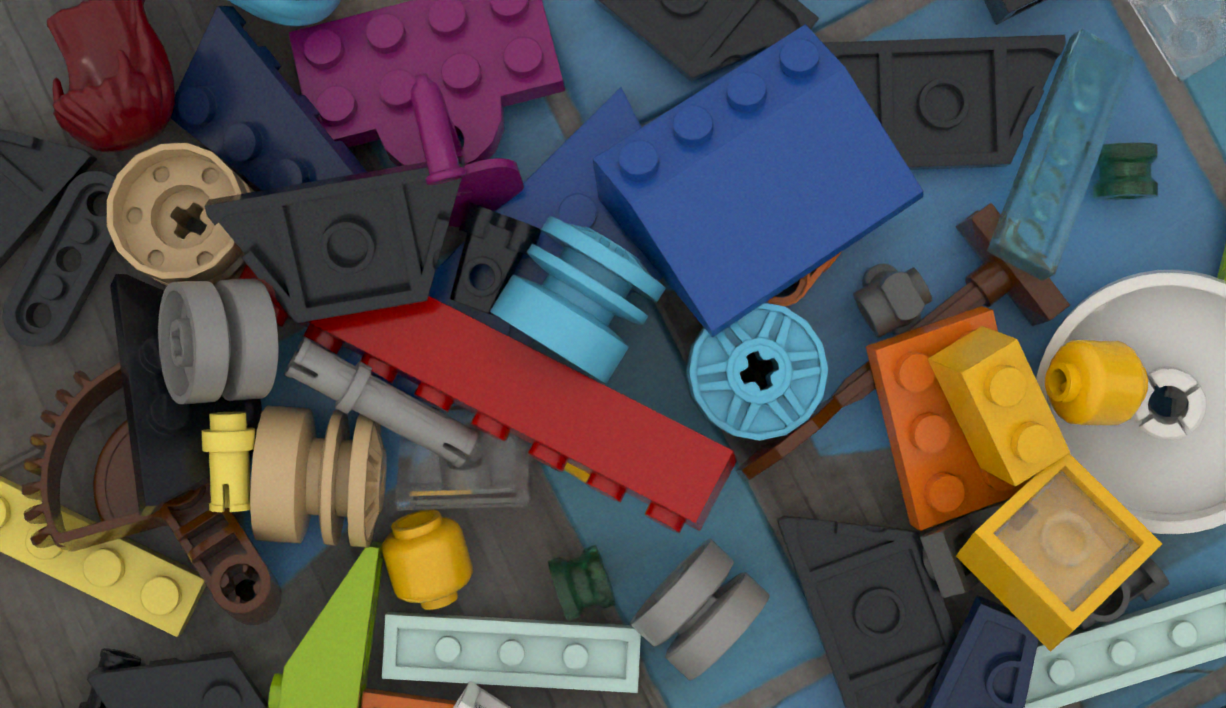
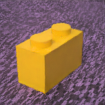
[928,326,1071,487]

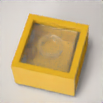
[956,453,1162,652]

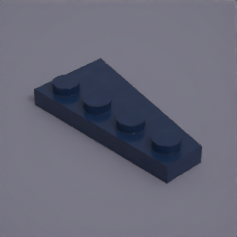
[171,6,367,190]
[923,595,1039,708]

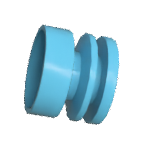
[490,216,666,384]
[685,303,828,441]

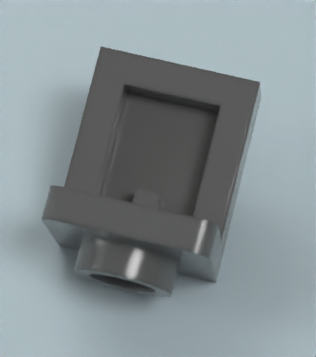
[920,503,1004,598]

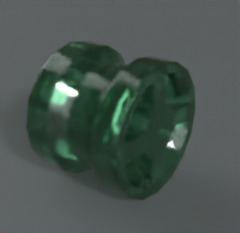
[1093,143,1158,200]
[548,544,616,621]

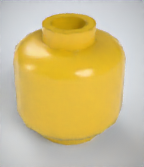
[1045,340,1148,425]
[381,509,473,610]

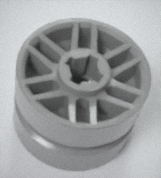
[158,278,278,404]
[630,538,770,681]

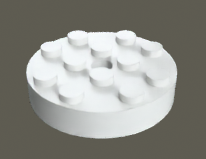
[1036,270,1226,534]

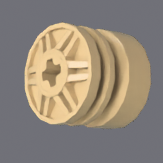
[107,143,255,286]
[250,406,387,548]

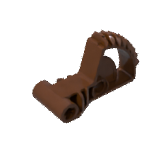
[22,362,281,625]

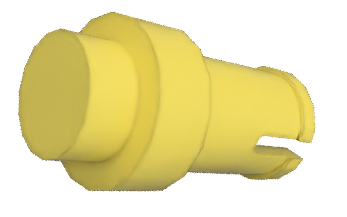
[202,412,255,512]

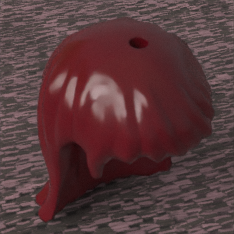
[47,0,175,152]

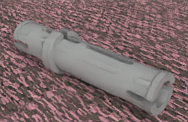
[284,337,479,468]

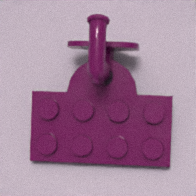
[288,0,565,227]

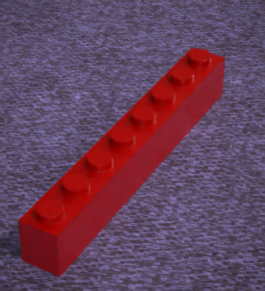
[239,265,737,533]

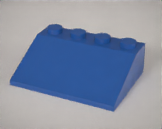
[593,24,924,337]

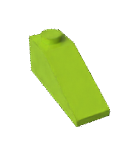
[268,541,384,708]

